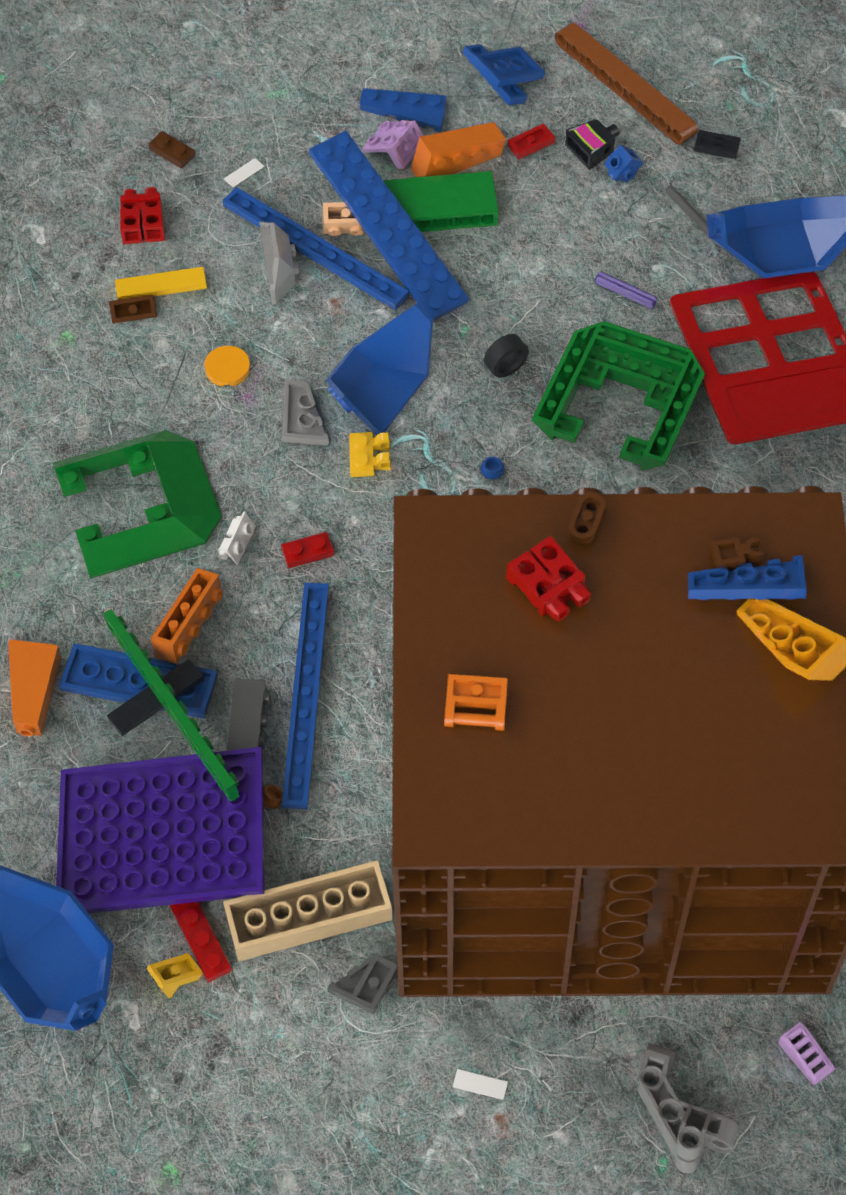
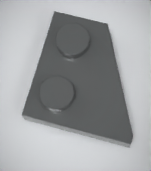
[327,954,398,1015]

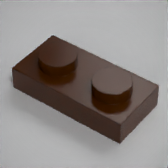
[148,131,196,169]

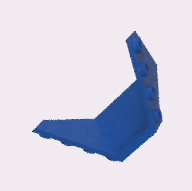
[326,302,433,436]

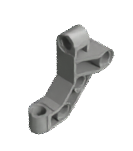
[638,1043,740,1174]

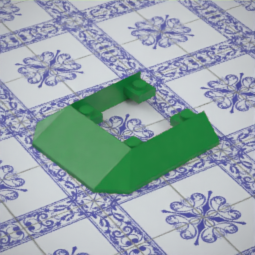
[532,321,705,471]
[53,430,222,579]

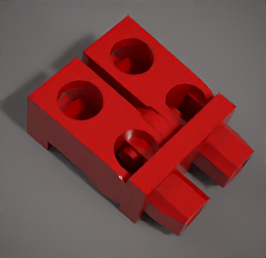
[120,187,165,244]
[506,536,591,622]

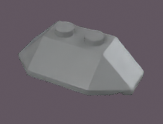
[259,221,299,305]

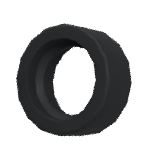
[484,334,529,378]

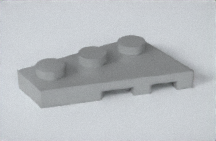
[282,379,329,446]

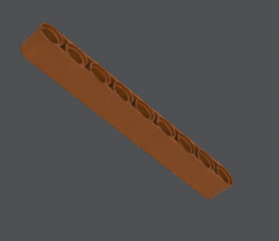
[554,22,698,145]

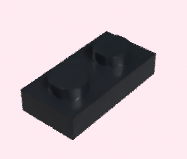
[694,130,741,159]

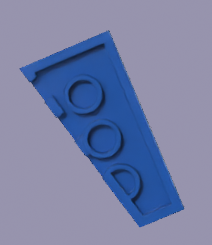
[360,88,447,133]
[688,555,806,600]

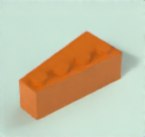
[411,122,506,177]

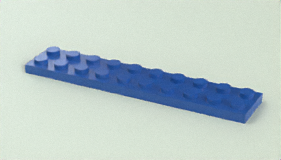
[309,130,469,321]

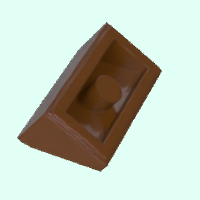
[109,295,157,324]

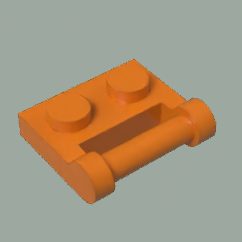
[444,674,508,731]

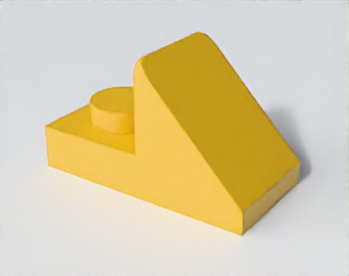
[147,953,203,999]

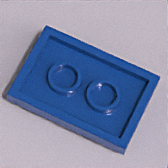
[472,46,545,87]

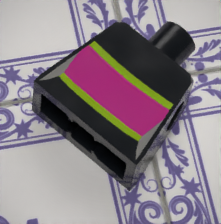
[565,119,620,170]

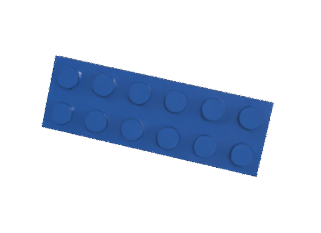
[59,643,218,719]

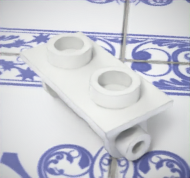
[218,512,256,565]

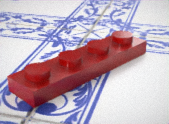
[169,902,232,983]

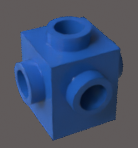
[604,145,644,183]

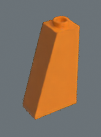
[8,639,62,736]

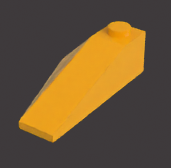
[736,599,846,681]

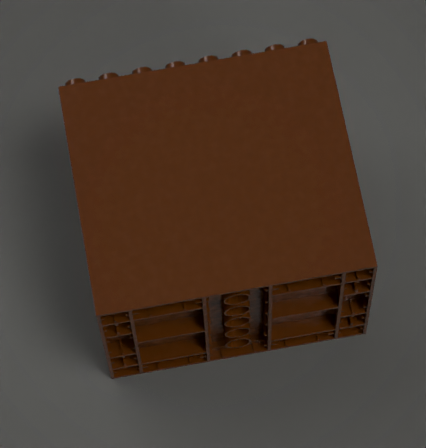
[392,486,846,997]

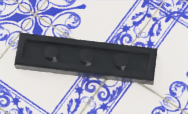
[107,659,204,736]

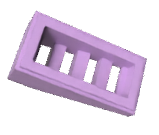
[778,1022,836,1086]

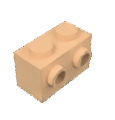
[322,202,366,236]

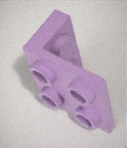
[362,120,423,169]

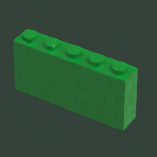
[383,171,498,232]

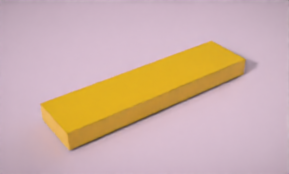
[115,267,207,300]

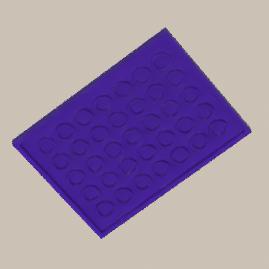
[56,747,265,913]

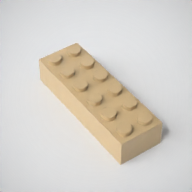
[223,860,393,962]

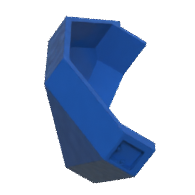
[706,195,846,278]
[0,865,114,1031]

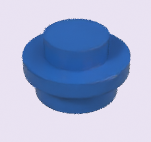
[481,457,504,479]

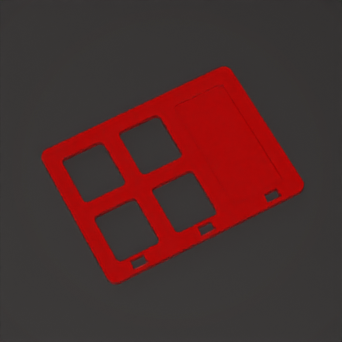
[670,271,846,445]

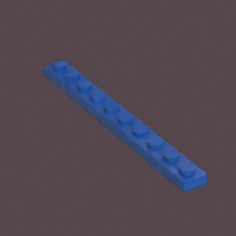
[222,187,409,310]
[282,583,329,810]

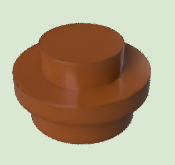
[264,784,283,809]

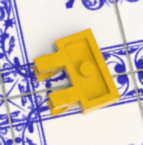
[349,432,391,477]

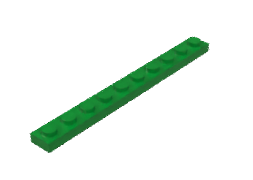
[103,609,239,802]

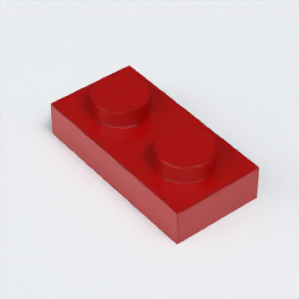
[507,123,555,160]
[281,532,334,569]

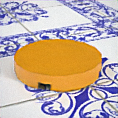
[204,345,250,387]

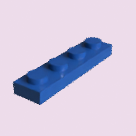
[462,44,527,105]

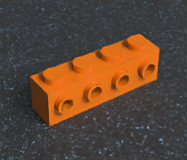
[151,568,223,664]

